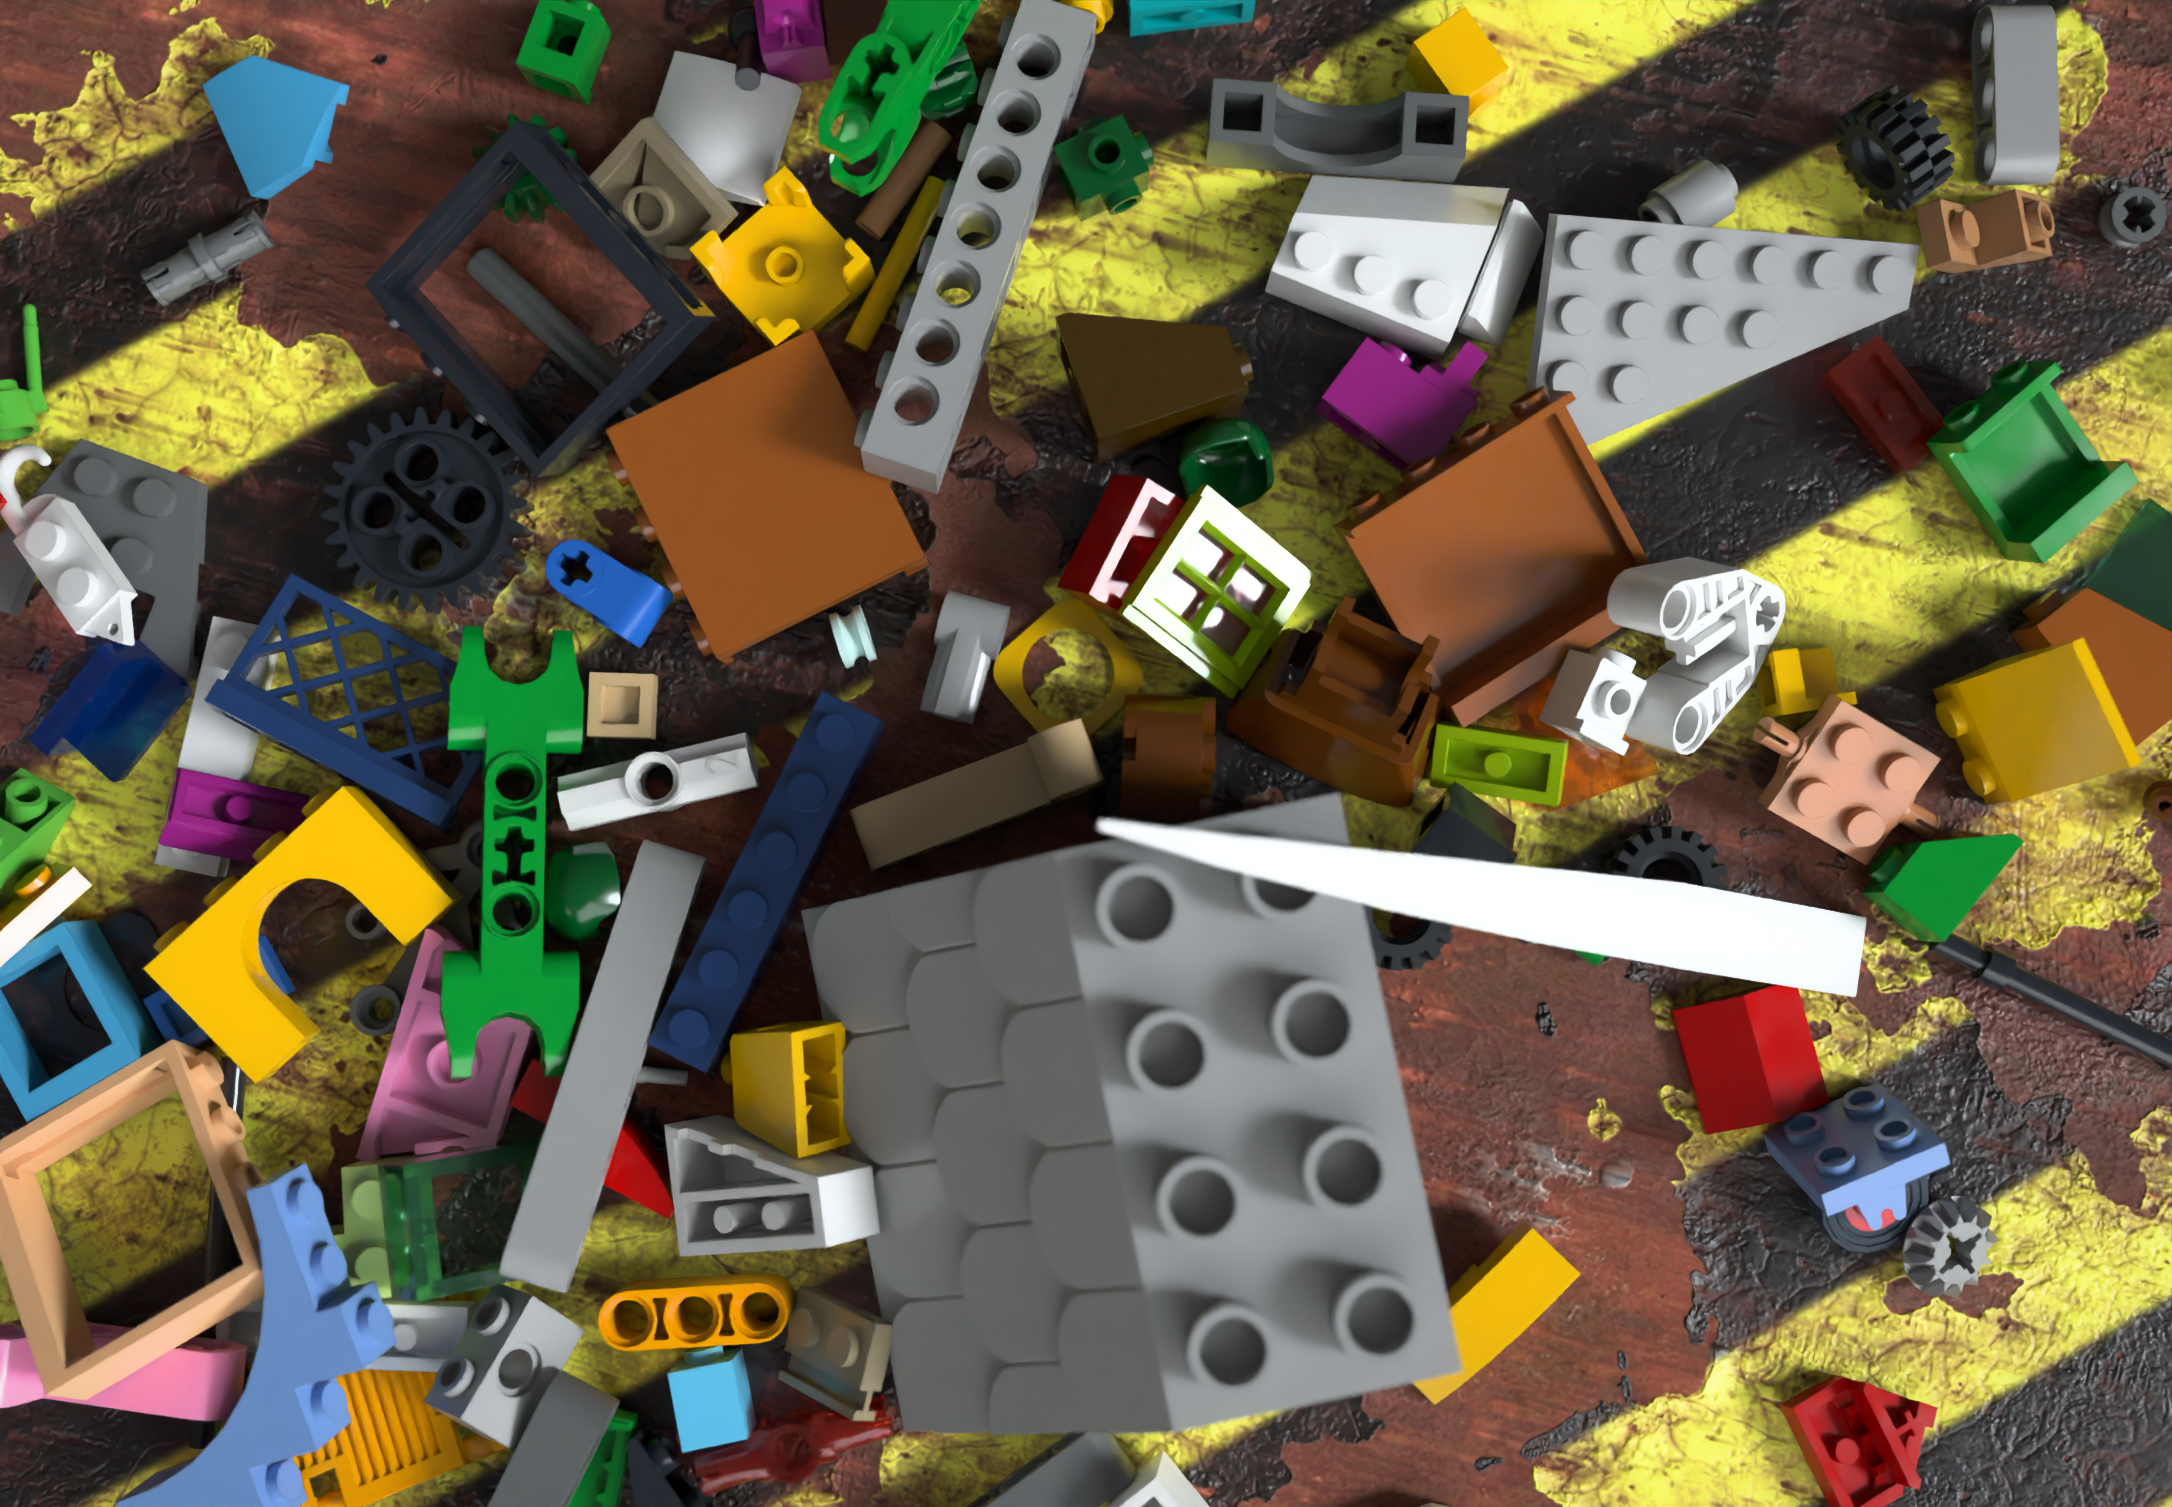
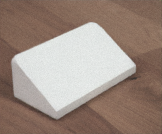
[1457,199,1543,346]

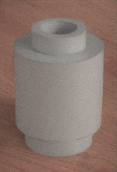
[1638,159,1738,227]

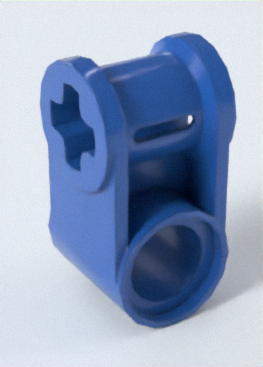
[546,540,675,649]

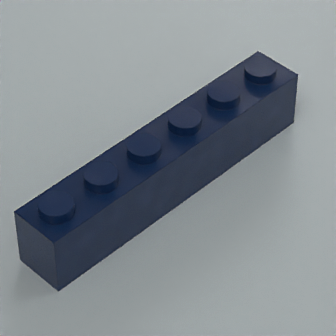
[647,691,887,1072]

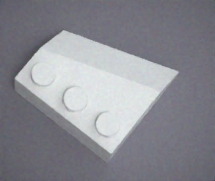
[1265,175,1509,361]

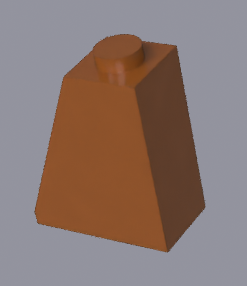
[2010,587,2172,747]

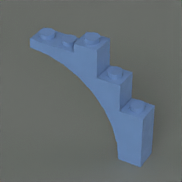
[115,1162,397,1507]

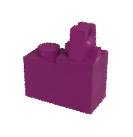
[754,0,833,84]
[1316,337,1488,473]

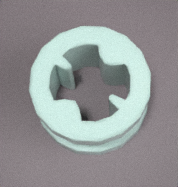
[829,605,877,668]

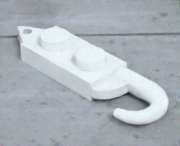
[0,444,138,646]

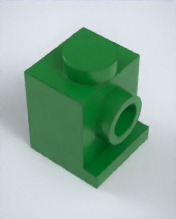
[515,0,612,107]

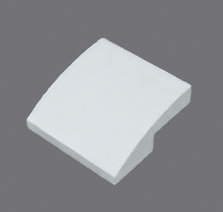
[653,51,802,206]

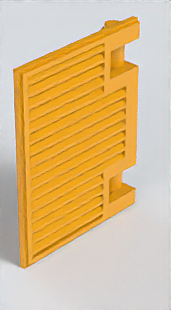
[247,1276,507,1507]

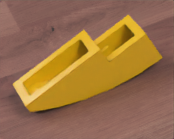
[1412,1221,1580,1405]

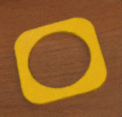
[993,599,1143,737]

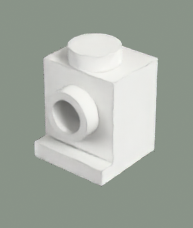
[1538,647,1647,756]

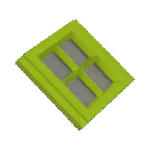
[1117,484,1314,699]

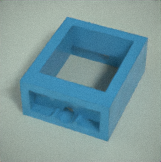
[0,916,164,1124]

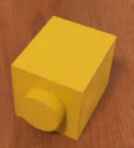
[1405,7,1509,119]

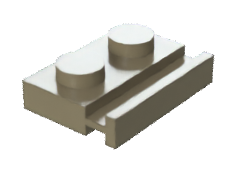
[778,1286,893,1421]

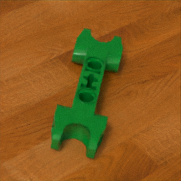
[818,0,982,197]
[439,626,584,1079]

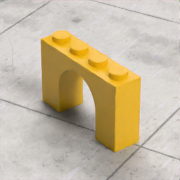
[143,786,465,1083]

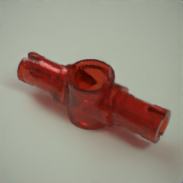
[694,1396,895,1497]

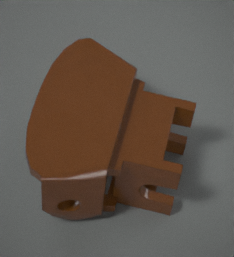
[1225,594,1442,808]

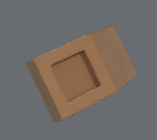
[1915,189,2055,274]

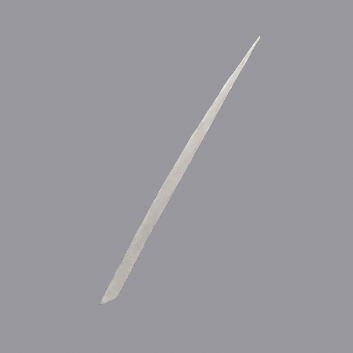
[1099,821,1866,997]

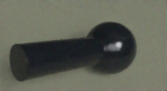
[727,6,763,91]

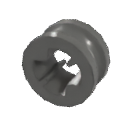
[2097,186,2167,248]

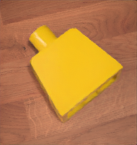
[721,1020,851,1158]

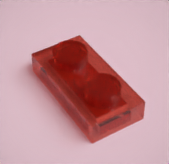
[1820,334,1945,476]

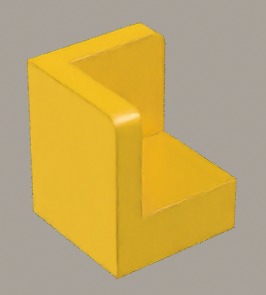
[1756,647,1857,719]

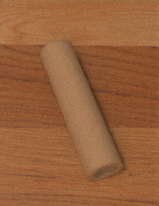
[855,120,953,240]

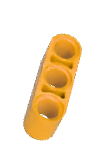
[598,1272,796,1351]

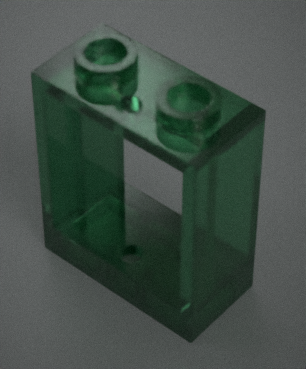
[377,1139,542,1302]

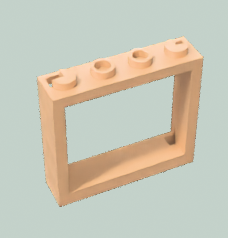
[0,1039,265,1400]

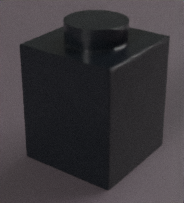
[1410,781,1517,865]

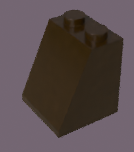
[1055,312,1254,465]

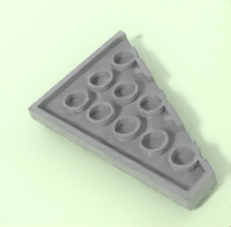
[1526,213,1919,445]

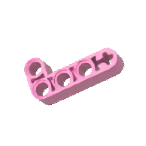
[0,1319,247,1421]

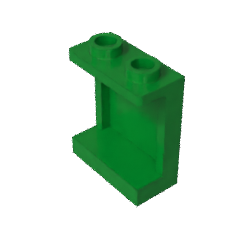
[1926,359,2139,564]

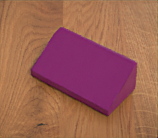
[158,767,309,864]

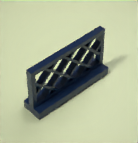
[204,573,483,834]

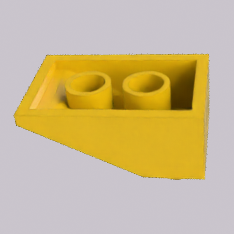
[1933,637,2142,804]

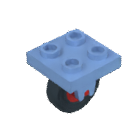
[1762,1082,1950,1253]

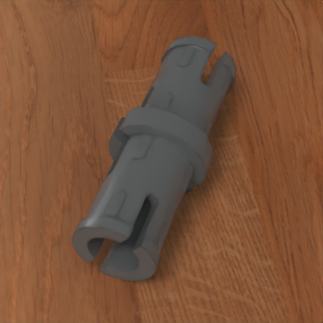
[140,210,275,306]

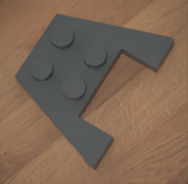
[0,438,208,680]

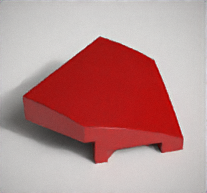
[1779,1375,1938,1507]

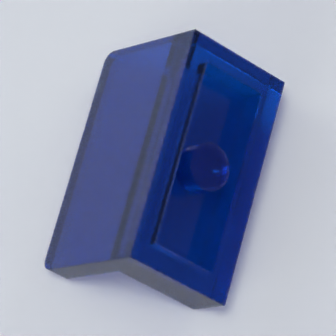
[29,639,192,782]

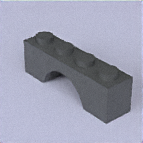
[1205,78,1469,183]

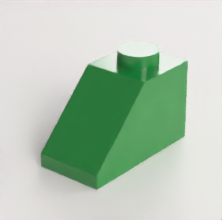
[1861,834,2024,942]

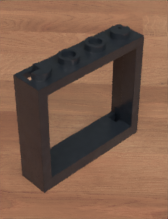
[364,120,716,477]

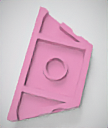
[356,923,535,1161]

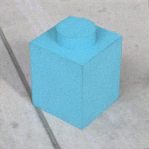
[667,1345,757,1453]

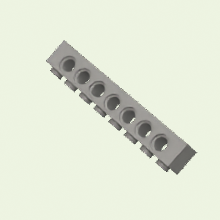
[854,0,1097,494]

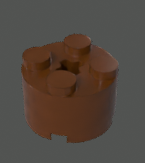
[1120,693,1216,825]

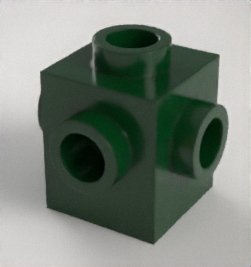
[1053,114,1155,222]

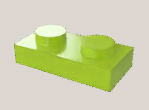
[1429,720,1569,807]

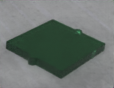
[2082,498,2172,632]

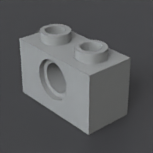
[423,1282,584,1451]

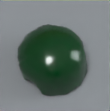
[1176,417,1274,509]
[543,841,621,943]

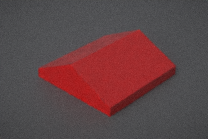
[1670,983,1830,1135]

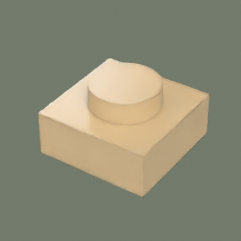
[587,672,658,739]

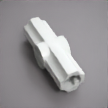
[557,733,760,832]

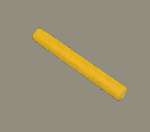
[844,176,945,353]

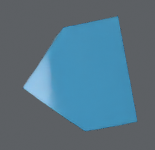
[202,55,350,200]

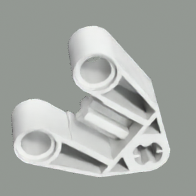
[1607,557,1786,755]

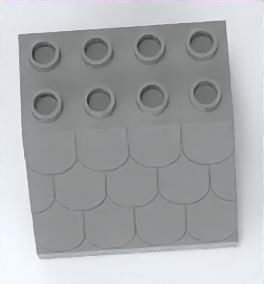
[801,793,1463,1435]

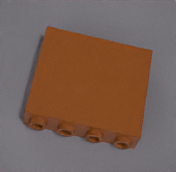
[605,329,929,665]
[1333,386,1650,728]

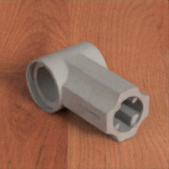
[920,590,1011,725]

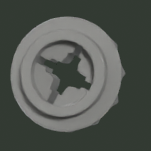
[1902,1196,1998,1298]

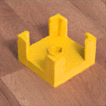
[689,166,876,349]

